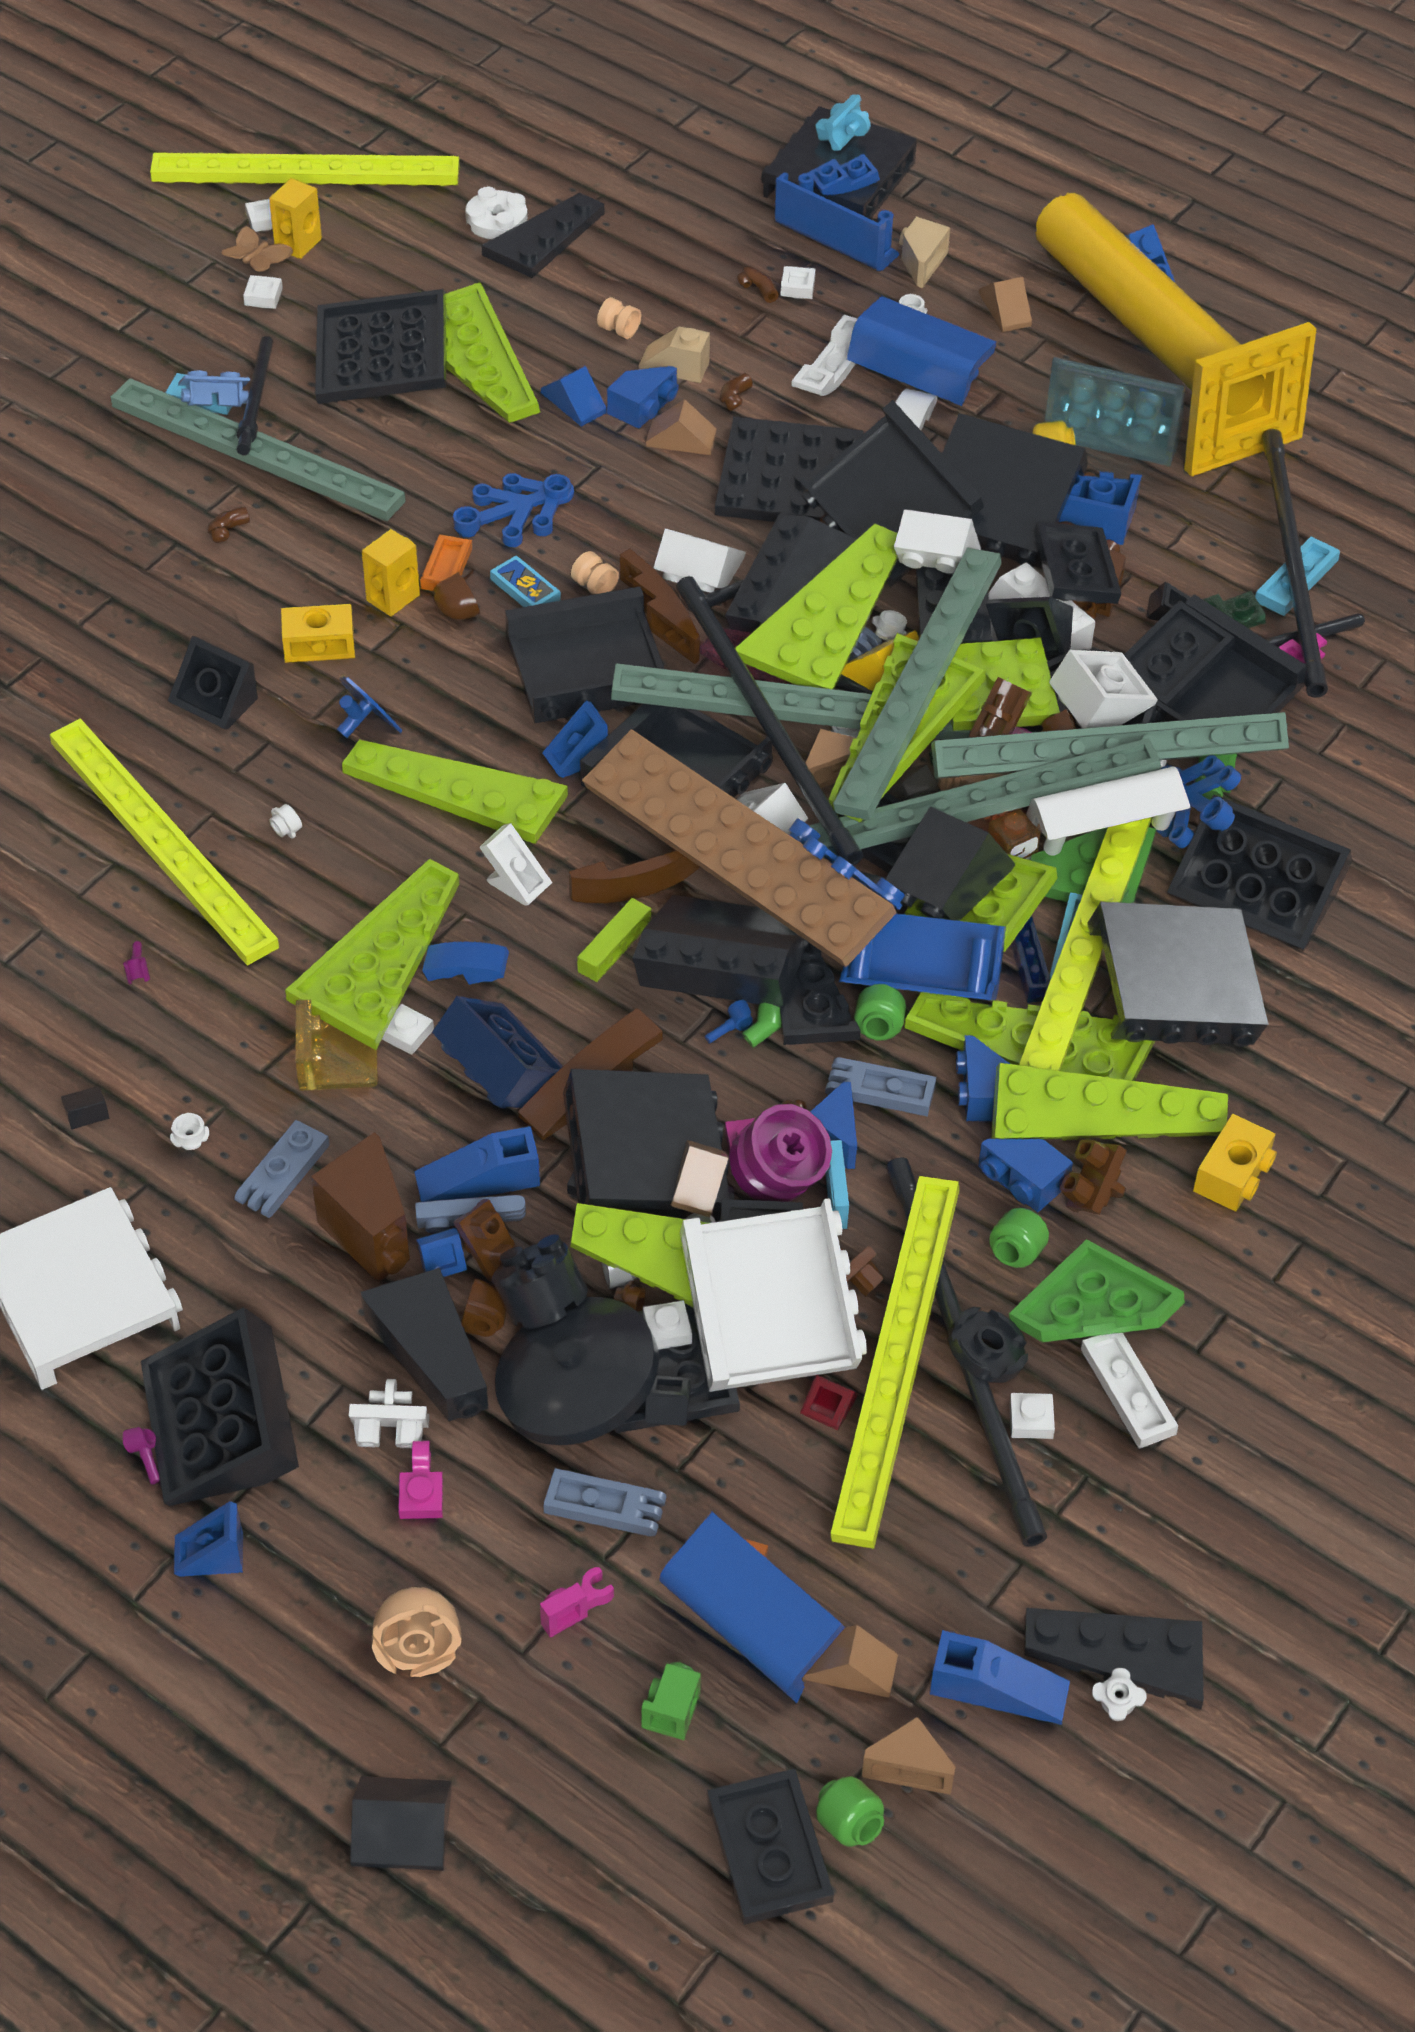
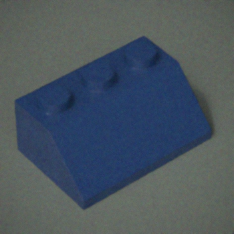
[432,996,563,1108]

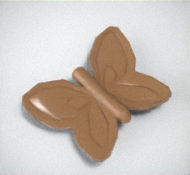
[222,227,293,272]

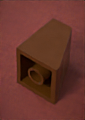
[311,1132,410,1283]

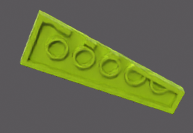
[342,739,568,844]
[991,1063,1228,1140]

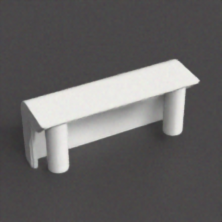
[1024,766,1191,856]

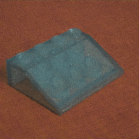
[1045,357,1185,466]

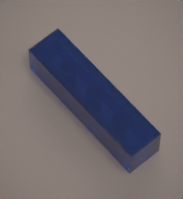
[1011,915,1051,1003]

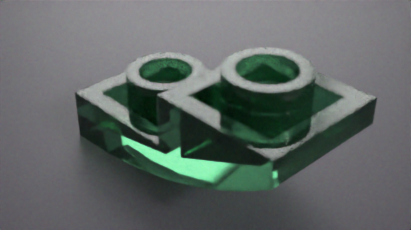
[1203,591,1266,628]

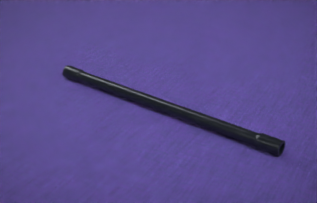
[1262,429,1328,698]
[676,576,863,866]
[886,1157,1047,1547]

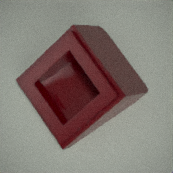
[800,1375,859,1431]

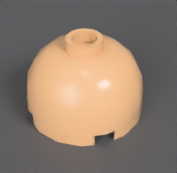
[372,1587,461,1677]

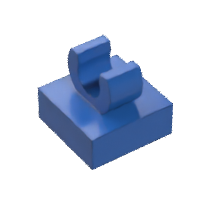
[416,1228,467,1277]

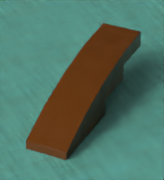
[620,548,700,664]
[518,1008,663,1140]

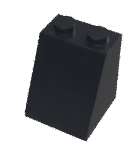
[885,807,1016,921]

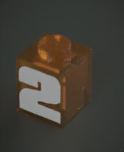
[988,808,1041,860]

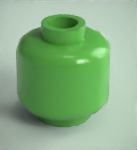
[854,984,906,1041]
[989,1208,1049,1268]
[816,1776,884,1847]

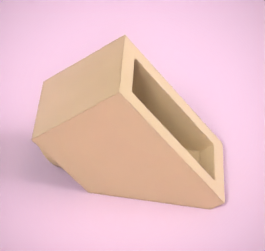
[899,217,950,288]
[639,326,710,383]

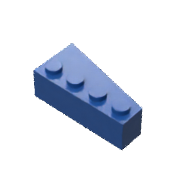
[1059,472,1142,545]

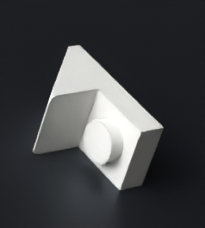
[479,823,552,905]

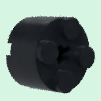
[492,1234,588,1329]

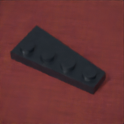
[481,193,605,278]
[780,942,861,1045]
[1024,1608,1204,1709]

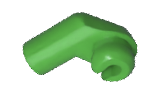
[742,1003,781,1048]

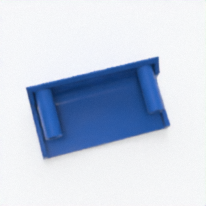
[775,173,900,271]
[847,296,996,406]
[839,914,1006,1001]
[659,1512,845,1703]

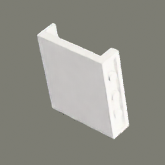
[0,1187,183,1390]
[680,1198,867,1392]

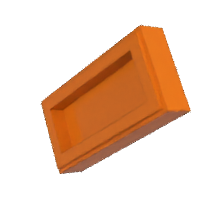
[420,534,472,591]

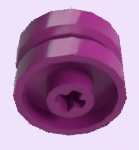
[729,1104,832,1202]

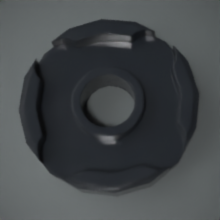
[948,1307,1028,1383]

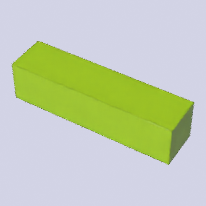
[577,898,651,982]

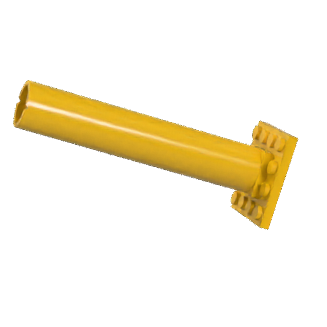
[1036,193,1317,477]

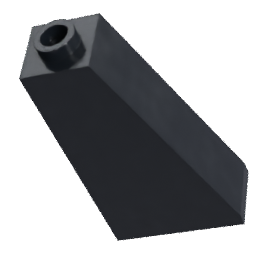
[360,1268,488,1421]

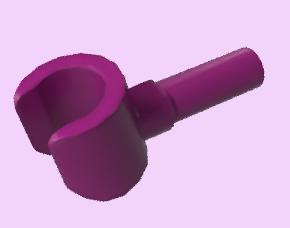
[123,941,150,985]
[122,1427,160,1484]

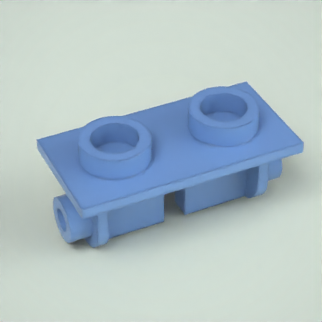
[178,371,250,407]

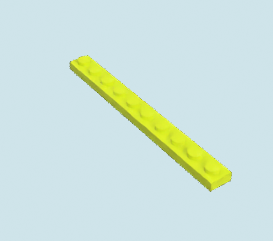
[150,153,459,186]
[49,718,279,966]
[1019,817,1152,1071]
[831,1176,959,1549]

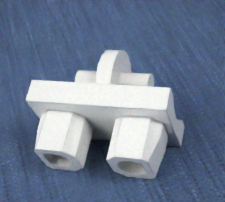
[349,1379,430,1449]

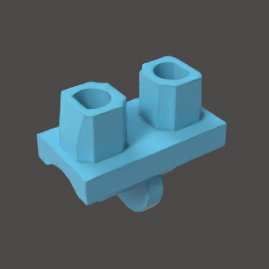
[816,94,870,150]

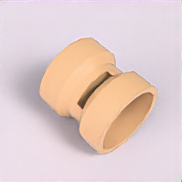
[597,297,641,339]
[571,551,619,595]

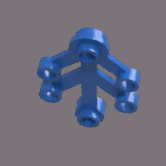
[453,473,574,547]
[1153,755,1241,849]
[788,818,905,910]

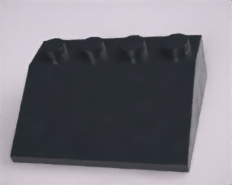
[725,513,857,643]
[1167,794,1352,951]
[633,895,808,1008]
[140,1307,299,1506]

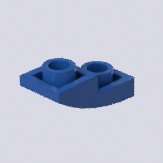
[808,154,880,195]
[422,942,509,985]

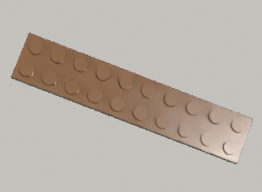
[582,729,897,968]

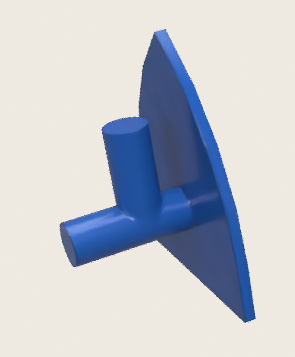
[336,675,403,738]

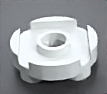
[465,187,527,239]

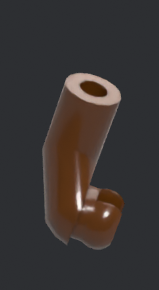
[737,266,779,303]
[720,373,753,411]
[207,506,250,543]

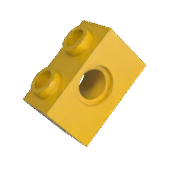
[269,178,322,259]
[362,529,420,617]
[281,604,355,663]
[1193,1114,1277,1212]

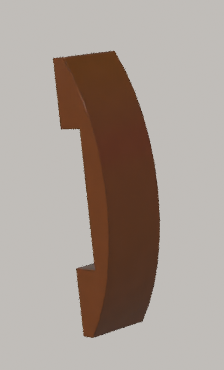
[569,848,700,903]

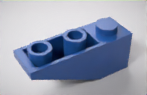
[414,1126,540,1202]
[930,1630,1070,1725]

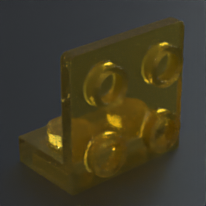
[295,1000,378,1091]

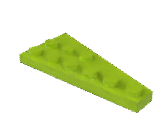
[445,282,540,423]
[735,524,898,690]
[829,633,986,822]
[285,859,459,1050]
[905,992,1155,1081]
[570,1203,709,1308]

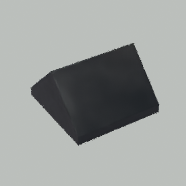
[985,597,1074,661]
[168,635,258,729]
[351,1776,452,1871]

